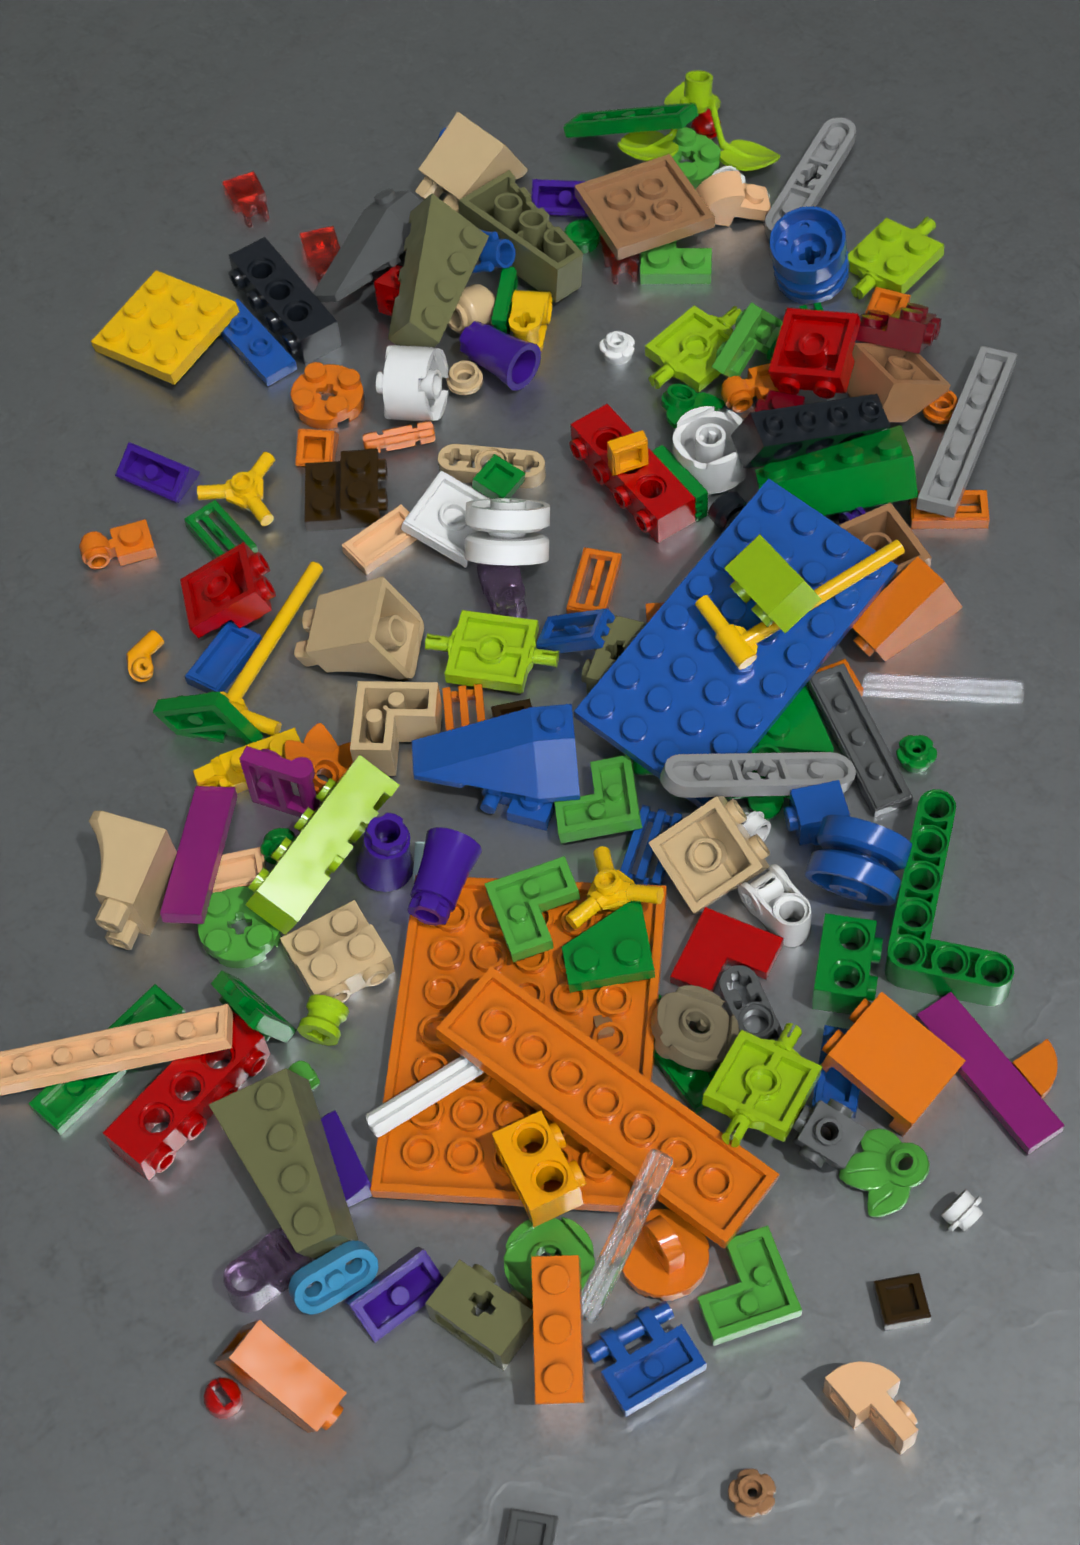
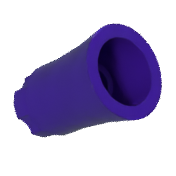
[459,321,541,391]
[356,813,414,892]
[407,827,482,926]

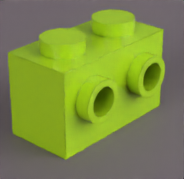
[724,534,822,633]

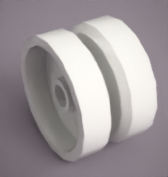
[465,498,550,566]

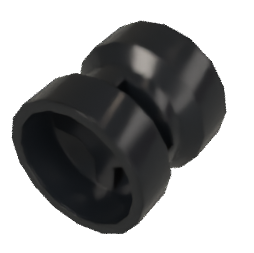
[708,491,746,532]

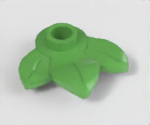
[839,1128,930,1218]

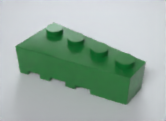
[755,425,918,516]

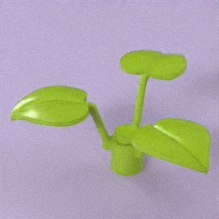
[617,70,781,171]

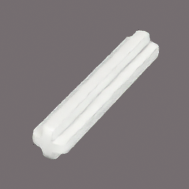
[365,1056,484,1137]

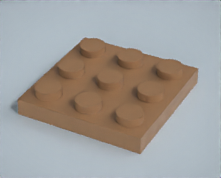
[574,154,715,260]

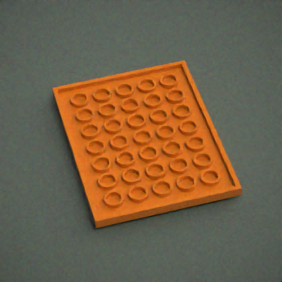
[370,875,667,1214]

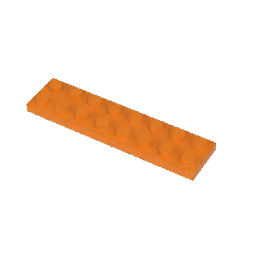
[436,966,779,1249]

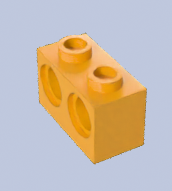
[492,1111,586,1227]

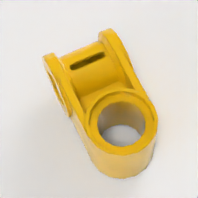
[509,290,552,351]

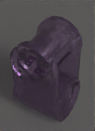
[476,563,528,619]
[223,1228,313,1313]

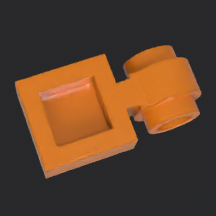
[721,363,780,413]
[79,519,157,569]

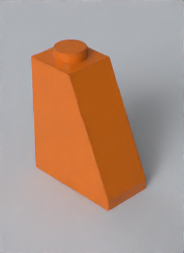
[852,556,962,662]
[214,1320,346,1433]

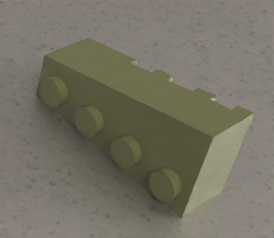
[458,170,583,303]
[388,193,489,347]
[209,1068,359,1260]

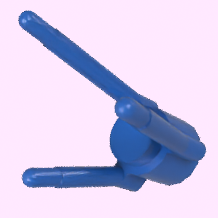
[472,229,516,274]

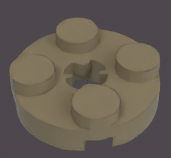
[651,985,739,1072]

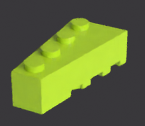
[245,755,400,935]

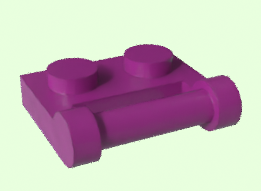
[239,746,321,818]

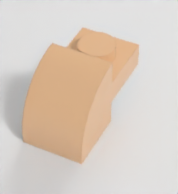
[696,171,771,227]
[823,1362,918,1455]

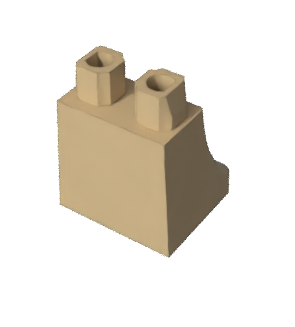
[415,112,528,212]
[294,576,424,680]
[89,810,177,950]

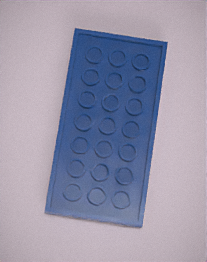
[574,478,898,808]

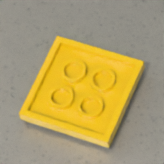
[91,270,240,385]

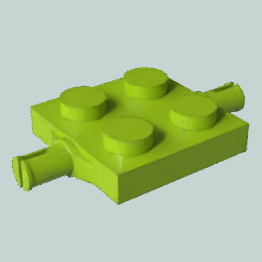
[848,217,944,300]
[645,305,742,393]
[425,610,559,693]
[702,1023,823,1147]

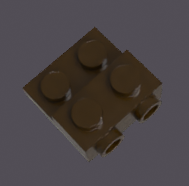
[305,449,388,531]

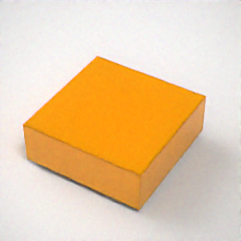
[607,430,648,476]

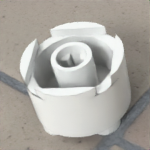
[376,345,449,421]
[672,406,747,497]

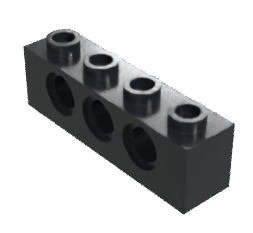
[229,237,342,365]
[731,394,891,469]

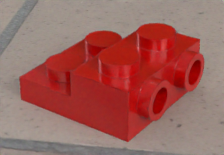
[768,308,861,399]
[180,542,276,638]

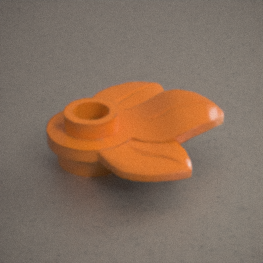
[284,723,353,794]

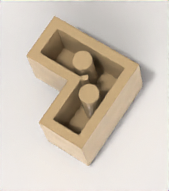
[350,681,442,776]

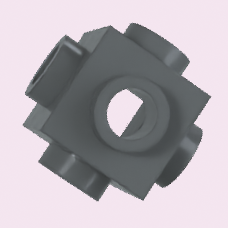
[792,1099,868,1170]

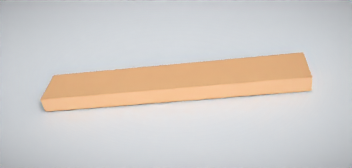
[0,1004,233,1096]

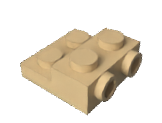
[648,796,770,914]
[280,900,395,1003]

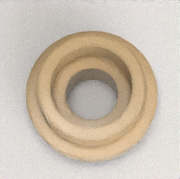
[447,361,483,395]

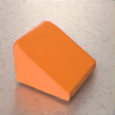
[295,429,339,467]

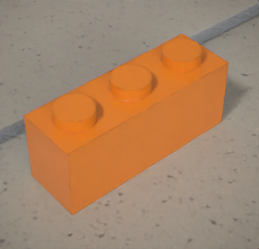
[531,1255,585,1404]

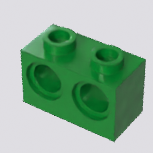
[812,913,883,1015]

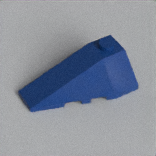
[412,704,580,803]

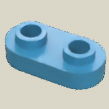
[289,1240,379,1314]

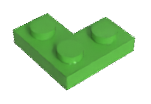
[640,240,712,284]
[712,302,783,377]
[554,755,642,844]
[485,856,580,962]
[697,1226,802,1346]

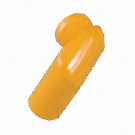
[126,630,165,682]

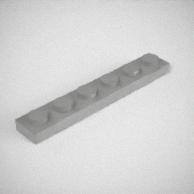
[916,346,1017,518]

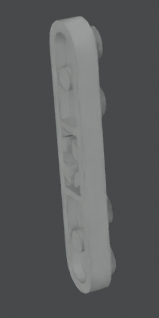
[764,117,856,240]
[660,752,856,798]

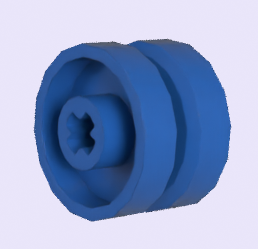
[805,815,912,906]

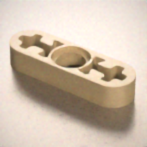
[438,444,546,489]

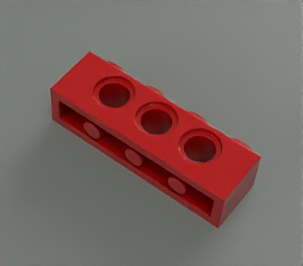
[569,404,695,543]
[103,1012,271,1181]

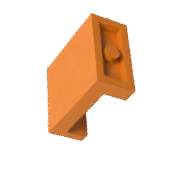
[821,992,966,1137]

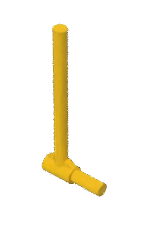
[695,539,905,670]
[220,561,323,736]

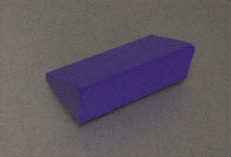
[531,179,588,217]
[115,442,200,503]
[321,1110,372,1207]
[344,1247,444,1342]

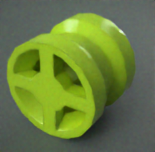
[297,994,349,1046]

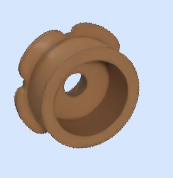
[728,1468,776,1518]

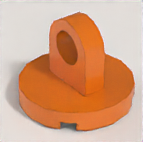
[618,1209,709,1301]

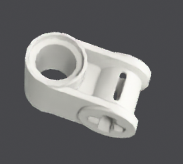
[738,864,811,947]

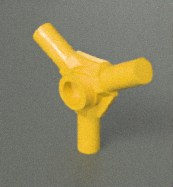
[197,452,275,526]
[565,846,664,930]

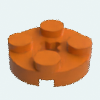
[291,362,365,430]

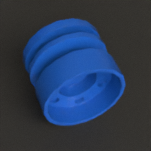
[770,206,849,304]

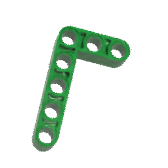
[885,789,1014,1006]

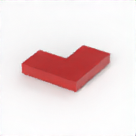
[670,907,784,992]

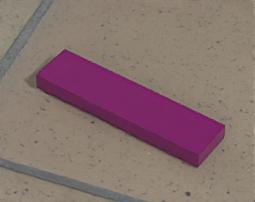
[160,786,238,924]
[916,992,1065,1155]

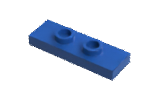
[220,299,298,386]

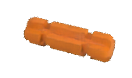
[362,421,435,453]

